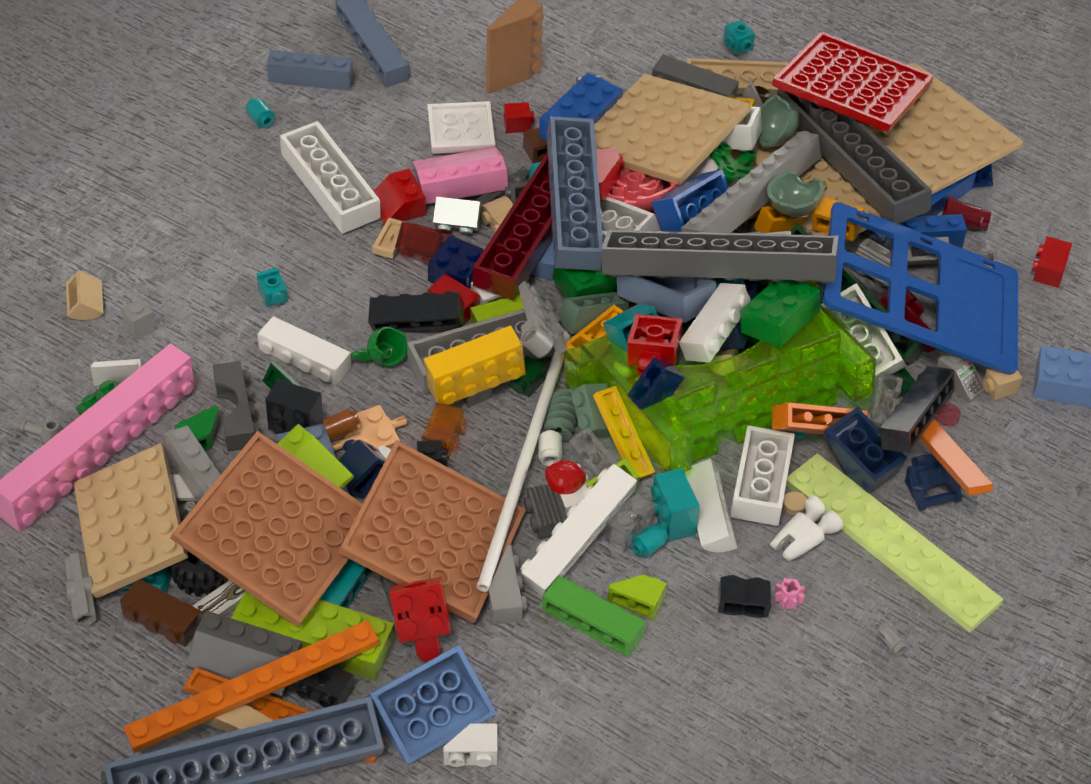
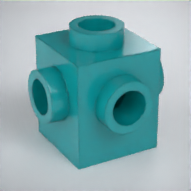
[723,20,755,55]

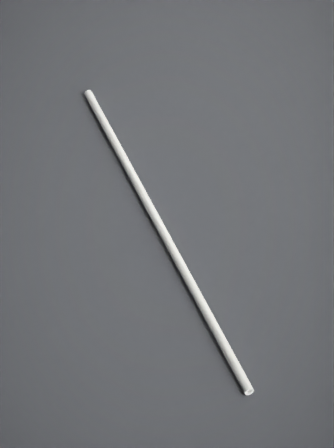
[477,327,572,592]

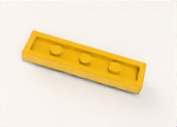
[593,386,655,479]

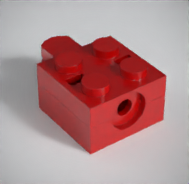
[627,314,683,379]
[389,577,451,662]

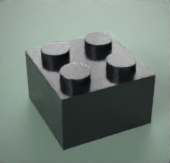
[265,379,323,434]

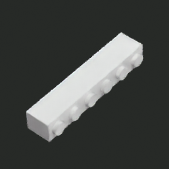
[521,463,637,597]

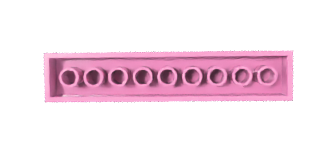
[0,343,195,532]

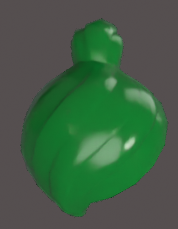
[351,327,407,367]

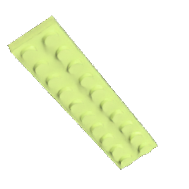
[786,453,1003,633]

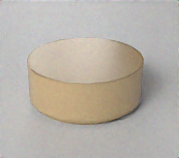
[782,491,807,516]

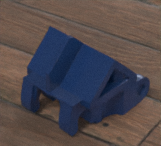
[904,454,962,511]

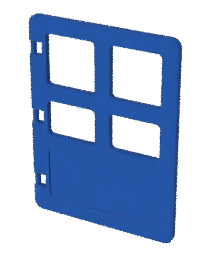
[822,202,1018,375]

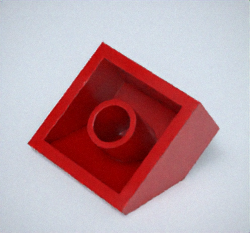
[373,168,426,225]

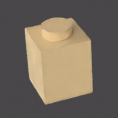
[983,368,1023,400]

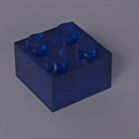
[428,235,484,289]

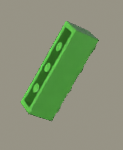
[542,576,646,657]

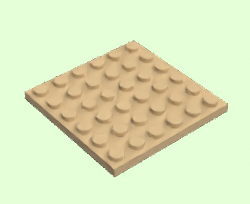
[594,74,751,185]

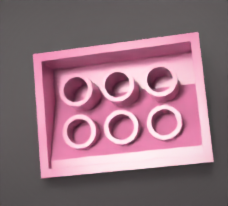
[412,147,508,204]

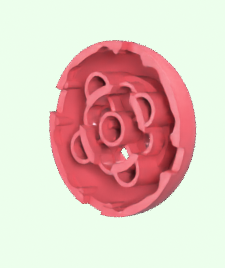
[607,168,679,212]

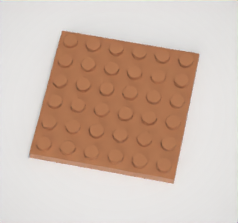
[170,431,363,627]
[338,440,526,624]

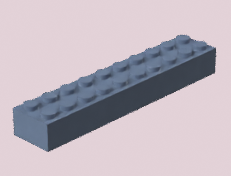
[104,696,384,784]

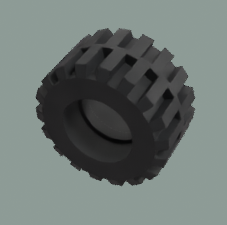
[171,551,229,597]

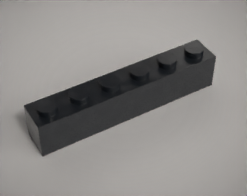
[878,366,954,453]

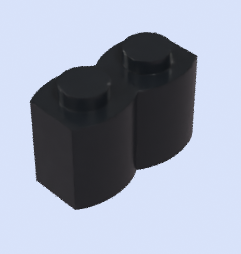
[718,575,771,618]

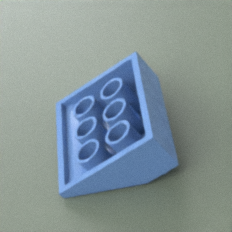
[364,645,497,765]

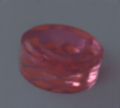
[936,403,961,427]

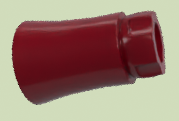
[942,196,991,231]

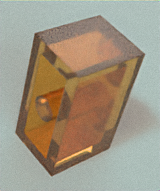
[422,402,467,459]

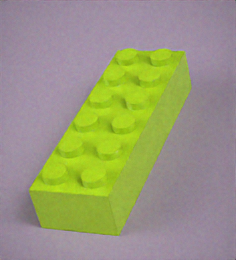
[231,591,395,681]

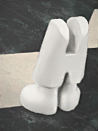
[770,495,843,561]

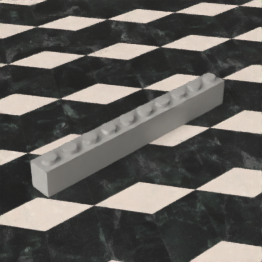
[681,131,821,233]

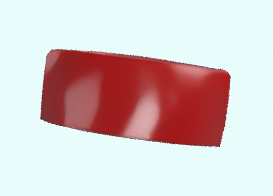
[545,460,586,495]

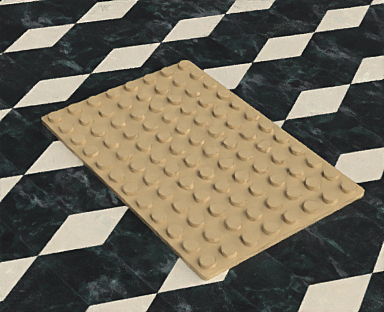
[727,63,1023,241]

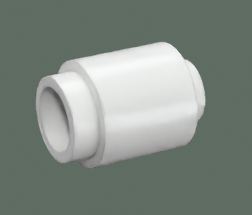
[538,430,562,466]

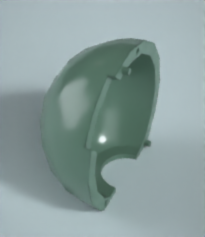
[757,95,799,147]
[767,171,825,217]

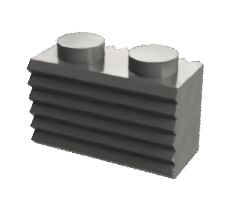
[524,484,567,539]

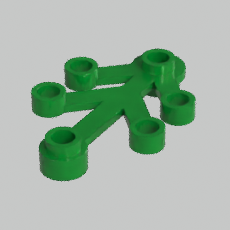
[710,142,760,184]

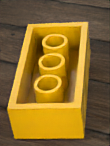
[424,325,526,408]

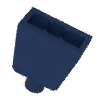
[338,439,386,499]

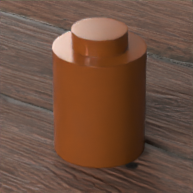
[322,408,361,441]

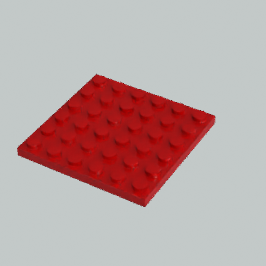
[772,32,934,132]

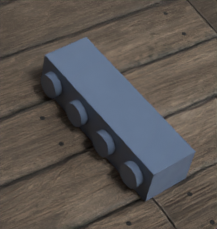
[267,50,353,91]

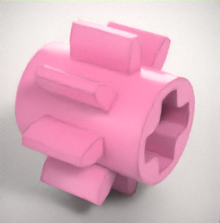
[774,578,805,610]

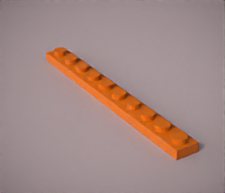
[123,620,379,753]

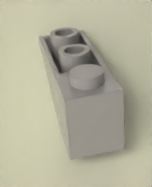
[488,545,527,624]

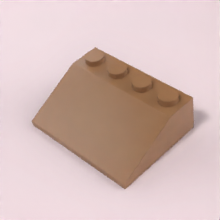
[486,0,544,94]

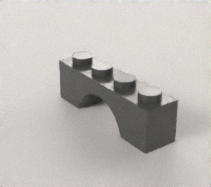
[212,361,259,452]

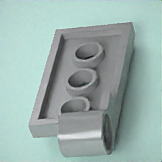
[518,281,567,358]

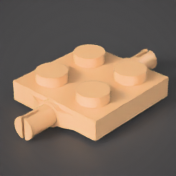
[331,405,407,452]

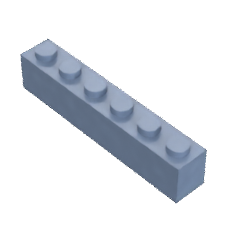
[335,0,410,88]

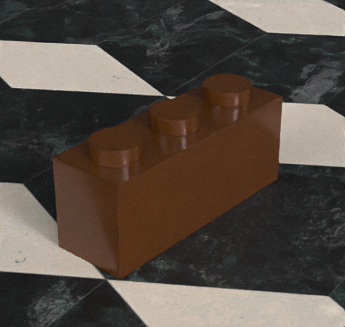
[120,579,202,647]

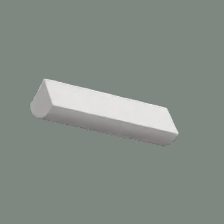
[684,459,737,553]

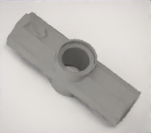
[64,552,97,627]

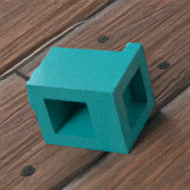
[256,267,288,307]

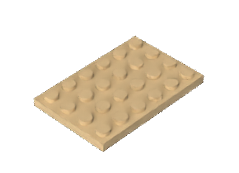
[73,443,188,599]

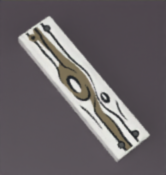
[193,580,245,618]

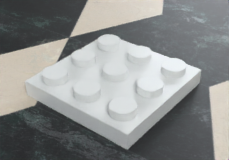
[427,101,495,154]

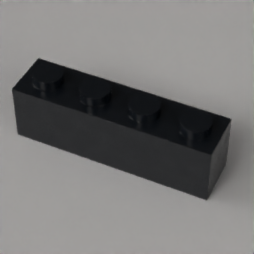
[368,291,464,332]

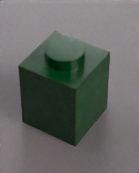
[510,355,546,398]

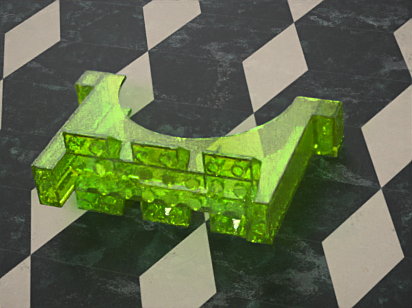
[564,279,876,472]

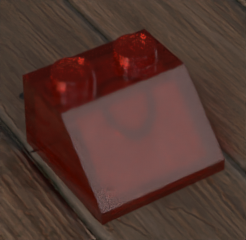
[395,222,455,263]

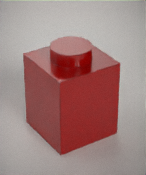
[503,102,535,133]

